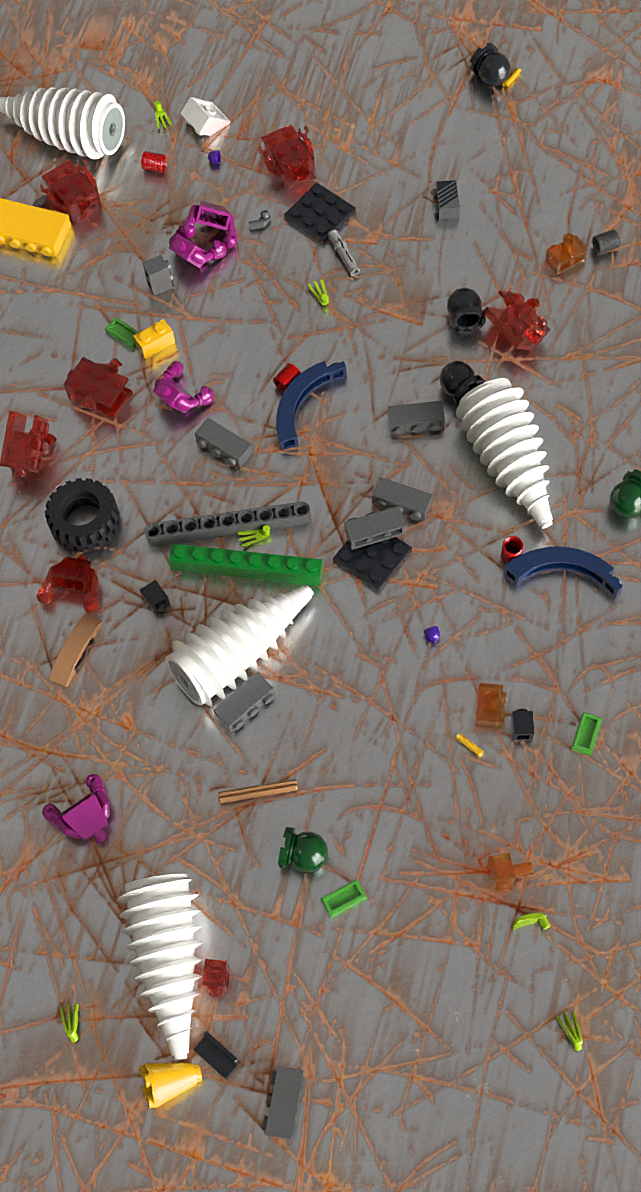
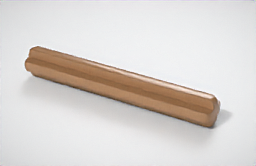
[218,779,298,803]

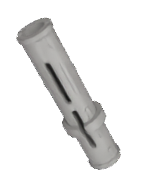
[328,230,360,276]

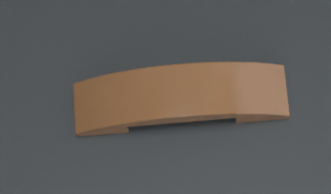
[49,614,103,688]

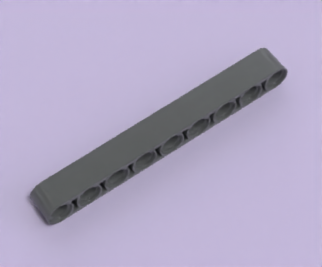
[144,502,311,546]

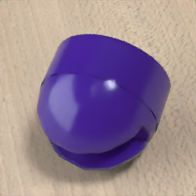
[208,150,221,164]
[423,626,440,642]

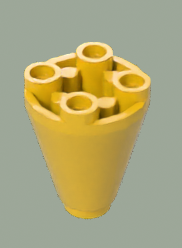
[139,1062,202,1109]

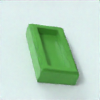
[105,317,139,350]
[571,712,602,756]
[320,879,367,918]

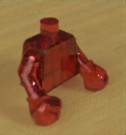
[36,555,99,613]

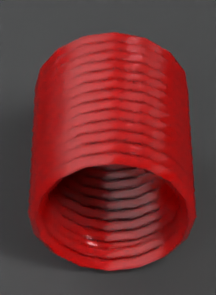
[141,151,167,173]
[273,363,301,392]
[501,536,524,563]

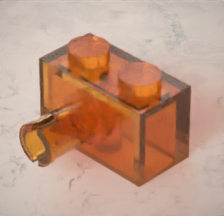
[545,233,588,275]
[475,683,506,729]
[486,853,533,892]

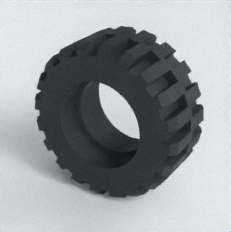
[45,478,120,552]

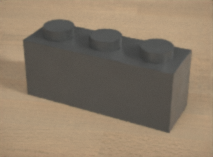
[387,401,445,435]
[195,418,253,469]
[372,477,433,521]
[344,506,406,550]
[213,672,275,733]
[262,1066,305,1141]

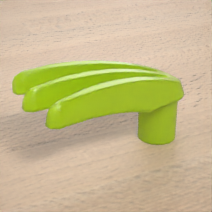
[154,101,172,129]
[308,279,329,306]
[238,525,270,548]
[512,913,551,930]
[59,1002,79,1042]
[556,1011,583,1051]

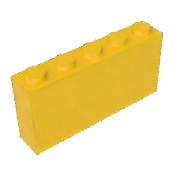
[0,198,71,257]

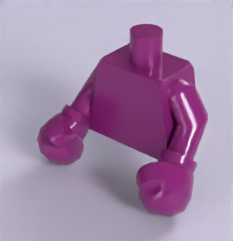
[181,201,238,249]
[169,221,227,269]
[153,361,214,414]
[42,774,110,844]

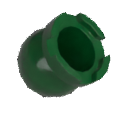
[610,469,641,518]
[278,826,328,872]

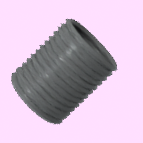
[592,229,620,254]

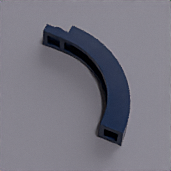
[276,361,347,451]
[503,547,623,598]

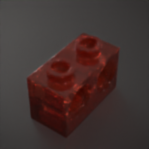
[202,959,231,997]

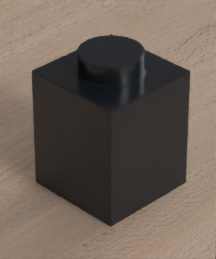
[140,580,170,614]
[511,709,534,741]

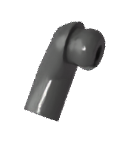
[32,195,53,208]
[249,210,271,230]

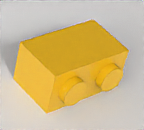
[133,319,175,360]

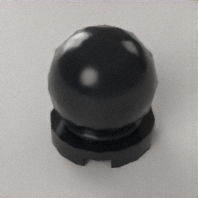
[469,43,511,86]
[447,287,486,334]
[439,361,485,406]

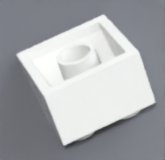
[181,97,231,136]

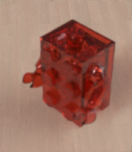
[258,124,316,190]
[40,159,102,225]
[483,290,551,351]
[63,357,133,421]
[0,411,57,478]

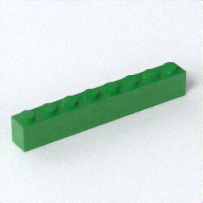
[169,544,323,586]

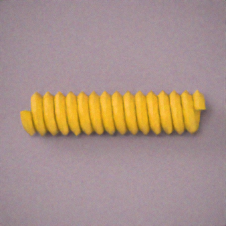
[503,68,521,87]
[456,734,484,757]

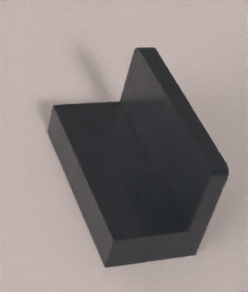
[194,1031,241,1080]

